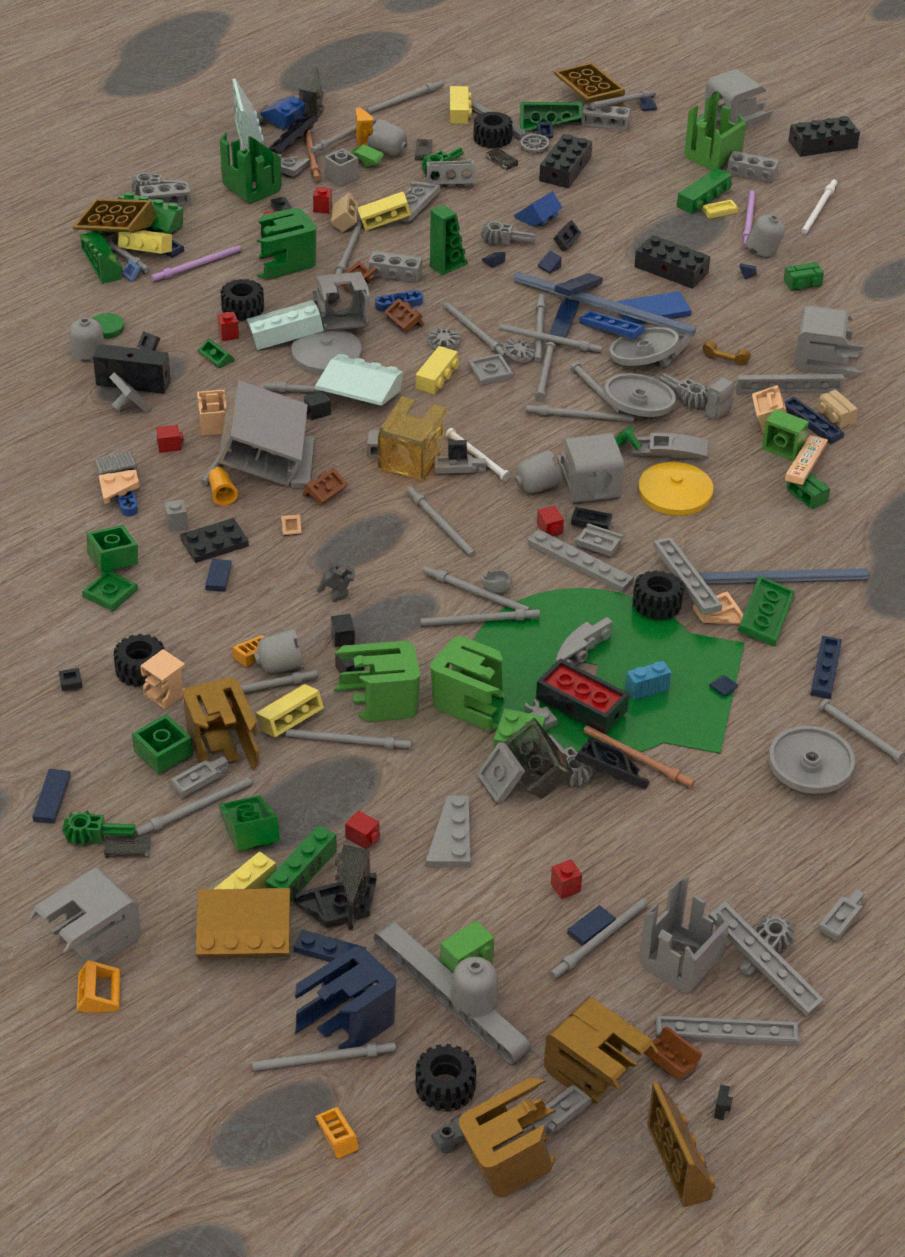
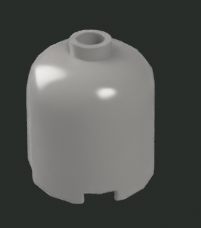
[368,119,407,157]
[746,215,785,257]
[69,317,105,362]
[514,450,562,494]
[254,628,304,674]
[451,957,498,1018]

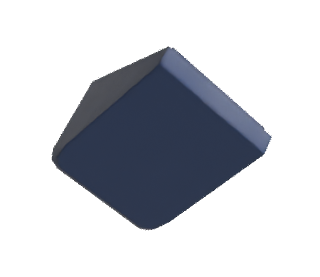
[538,251,562,274]
[482,252,505,268]

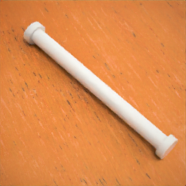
[445,428,511,481]

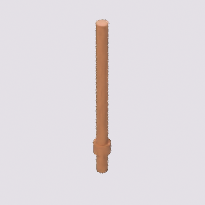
[304,130,320,181]
[583,725,695,788]

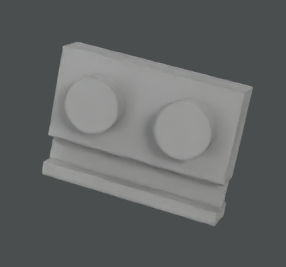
[576,523,623,557]

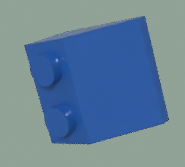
[260,96,306,131]
[514,191,563,227]

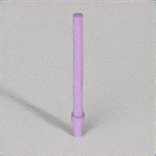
[742,190,755,248]
[151,245,241,282]

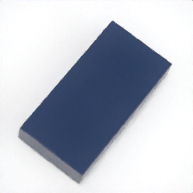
[205,559,232,591]
[567,905,616,946]

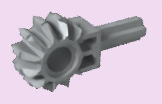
[131,172,184,195]
[481,220,535,246]
[659,373,708,409]
[541,734,593,788]
[740,914,795,976]

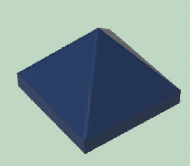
[639,96,657,111]
[537,122,554,138]
[739,263,757,280]
[709,675,738,697]

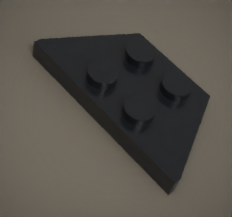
[575,737,650,789]
[293,872,377,928]

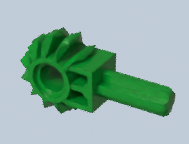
[422,147,464,177]
[62,810,136,847]

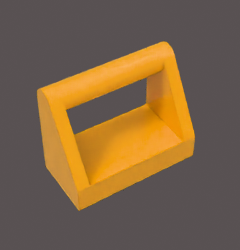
[356,108,373,147]
[76,960,121,1013]

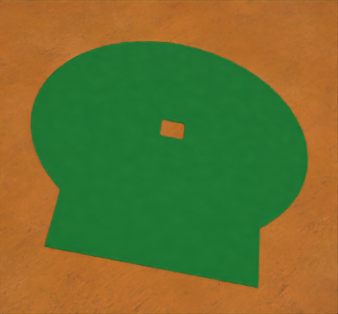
[473,588,744,753]

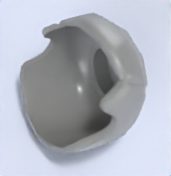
[481,570,512,594]

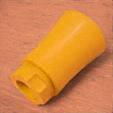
[209,467,238,506]

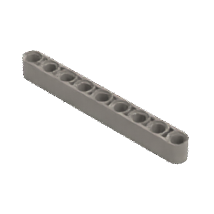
[373,922,531,1065]

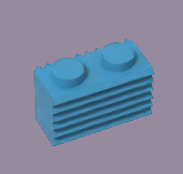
[625,661,671,700]

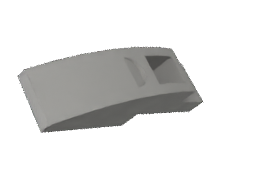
[633,433,709,459]
[556,617,612,665]

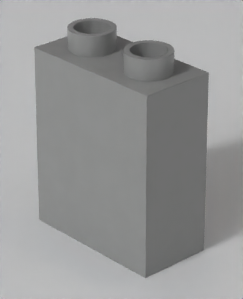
[218,380,308,486]

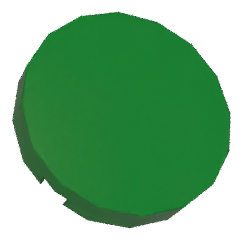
[93,313,124,338]

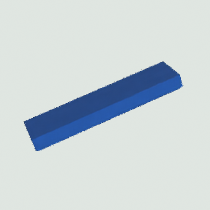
[579,310,645,339]

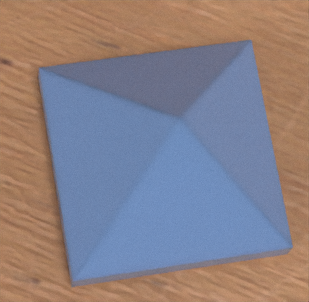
[122,259,141,282]

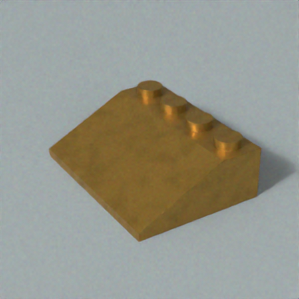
[554,62,625,107]
[73,199,157,232]
[196,888,290,959]
[647,1082,715,1208]

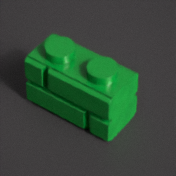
[783,262,824,291]
[786,473,830,510]

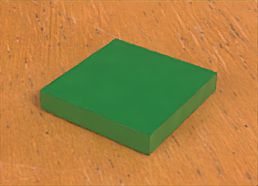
[82,571,138,612]

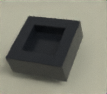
[137,331,161,351]
[448,440,467,459]
[59,668,83,691]
[714,1084,733,1120]

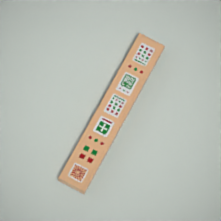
[785,435,828,485]

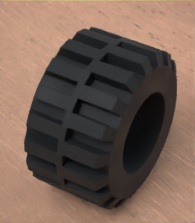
[473,112,513,148]
[220,279,264,321]
[632,570,684,620]
[113,634,165,687]
[415,1044,476,1111]

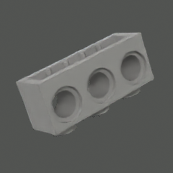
[582,103,630,131]
[727,151,779,183]
[427,160,475,186]
[139,181,191,207]
[369,251,422,283]

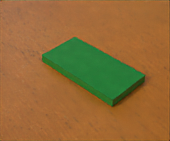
[737,575,795,646]

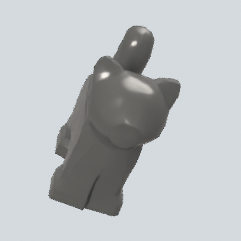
[316,561,355,601]

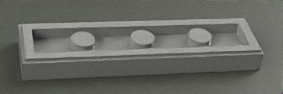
[291,436,315,488]

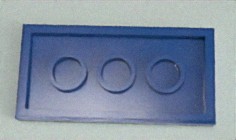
[616,291,691,324]

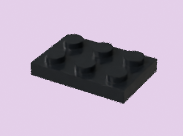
[180,518,249,563]

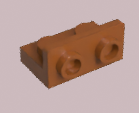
[384,299,424,332]
[303,468,348,506]

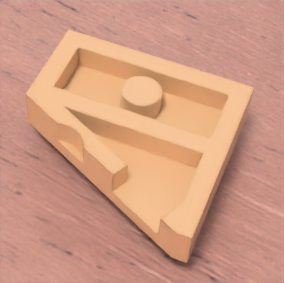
[99,470,139,504]
[693,592,743,625]

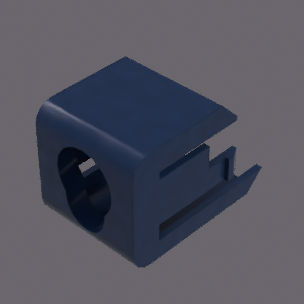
[295,947,396,1049]

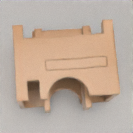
[752,385,787,433]
[197,390,227,436]
[141,649,185,709]

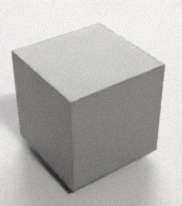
[324,148,358,187]

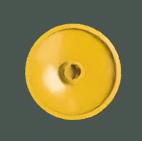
[638,462,713,516]

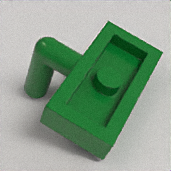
[614,425,642,450]

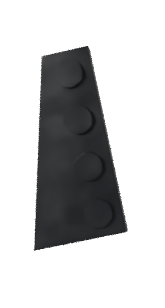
[269,115,318,154]

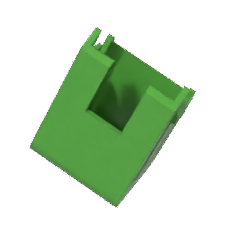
[685,92,746,170]
[430,636,505,731]
[334,641,420,722]

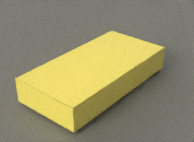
[702,200,739,219]

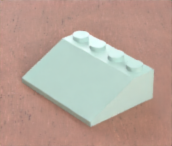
[232,79,264,150]
[246,300,324,350]
[315,354,403,406]

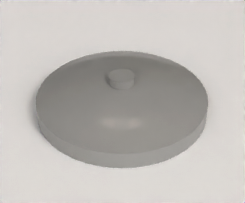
[610,327,680,366]
[291,329,361,375]
[604,373,676,417]
[769,726,855,794]

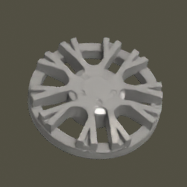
[520,134,549,154]
[428,327,460,350]
[503,338,535,362]

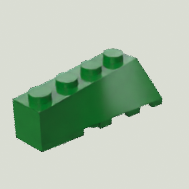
[520,102,582,132]
[118,192,184,234]
[430,204,468,276]
[80,231,123,284]

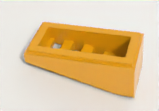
[232,635,264,668]
[315,1107,359,1159]

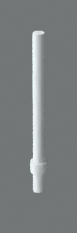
[801,179,837,235]

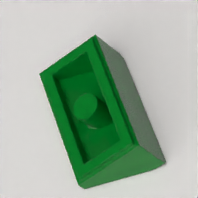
[197,338,235,368]

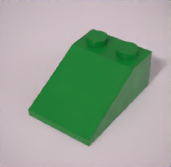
[218,795,280,851]

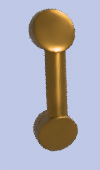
[702,341,751,365]

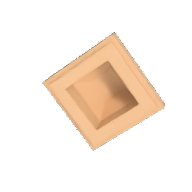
[281,514,302,535]

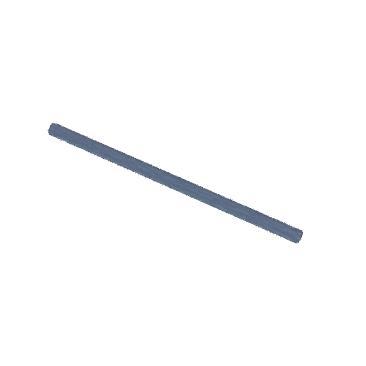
[514,272,696,336]
[637,568,869,584]

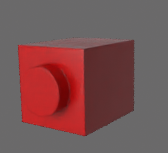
[313,187,332,214]
[217,312,239,341]
[156,425,184,453]
[537,505,564,536]
[345,810,380,850]
[551,859,582,899]

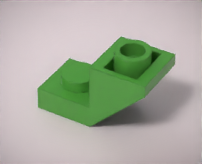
[350,144,384,168]

